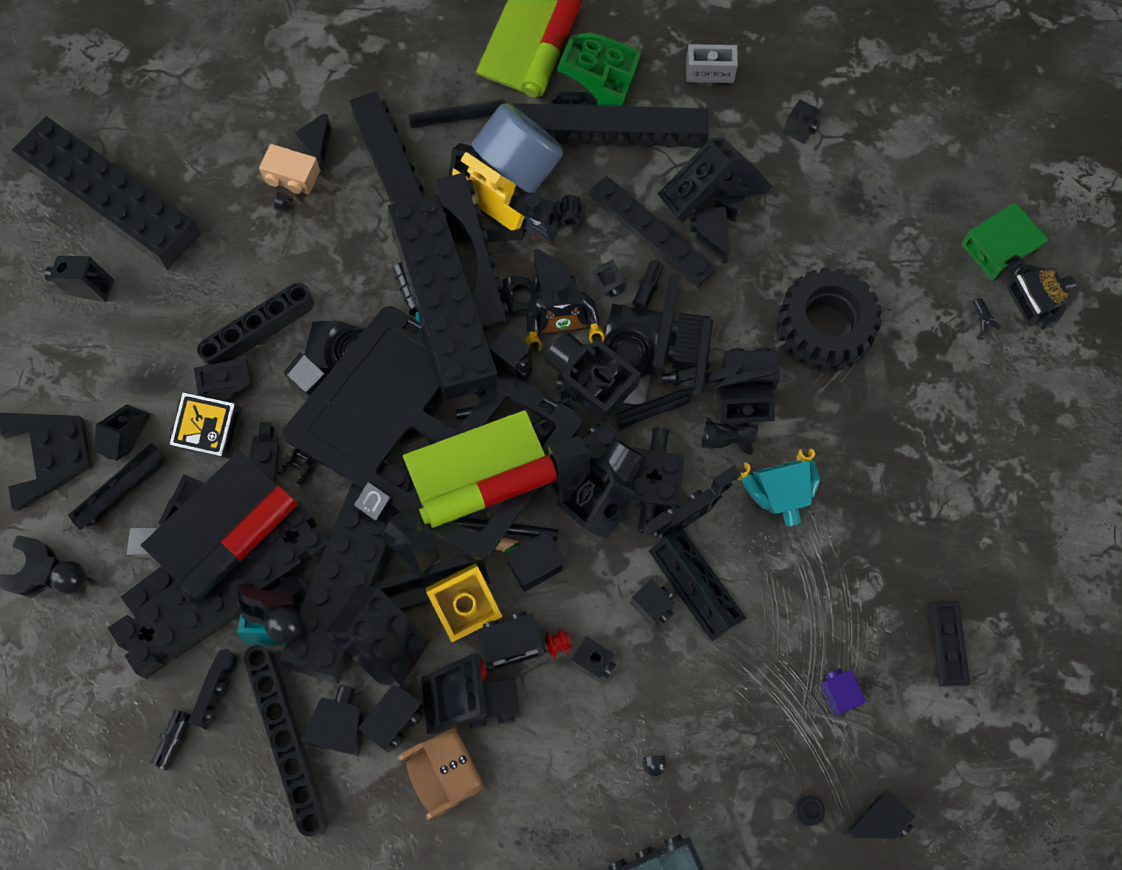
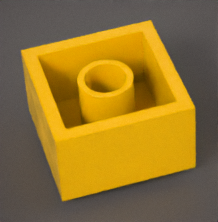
[426,563,503,642]

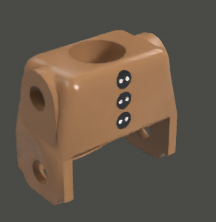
[397,728,486,821]

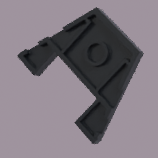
[0,413,92,511]
[644,465,741,539]

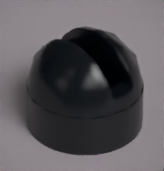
[274,190,294,212]
[642,755,666,777]

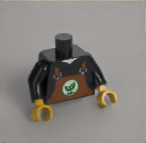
[525,279,604,351]

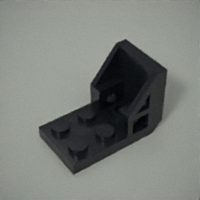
[658,137,773,223]

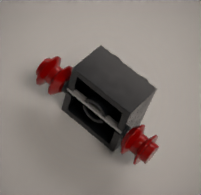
[478,612,572,682]

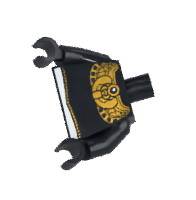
[1004,255,1076,330]

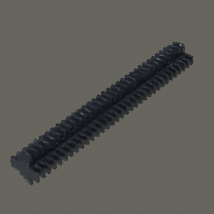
[409,99,505,128]

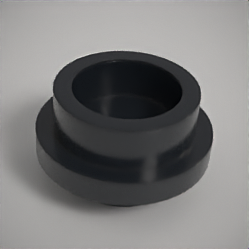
[795,795,825,826]

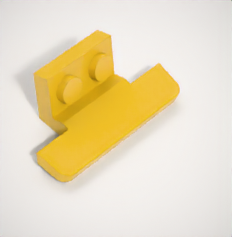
[452,152,524,231]

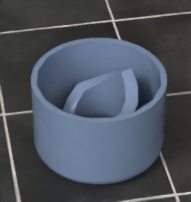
[471,103,563,193]

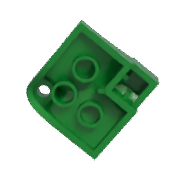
[557,33,642,106]

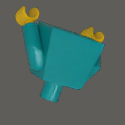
[736,448,820,526]

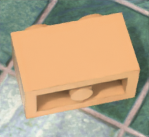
[259,144,321,195]

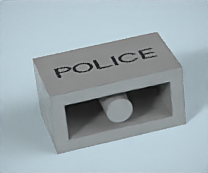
[686,44,738,83]

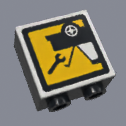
[170,393,243,459]

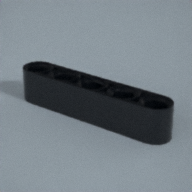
[197,283,314,365]

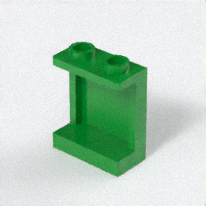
[961,202,1048,281]

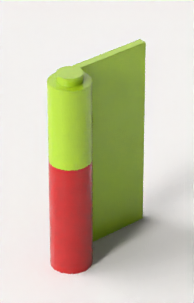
[476,0,582,98]
[403,410,557,528]

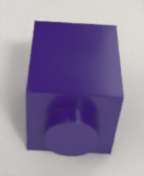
[820,668,866,716]

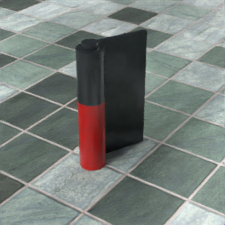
[140,450,298,603]

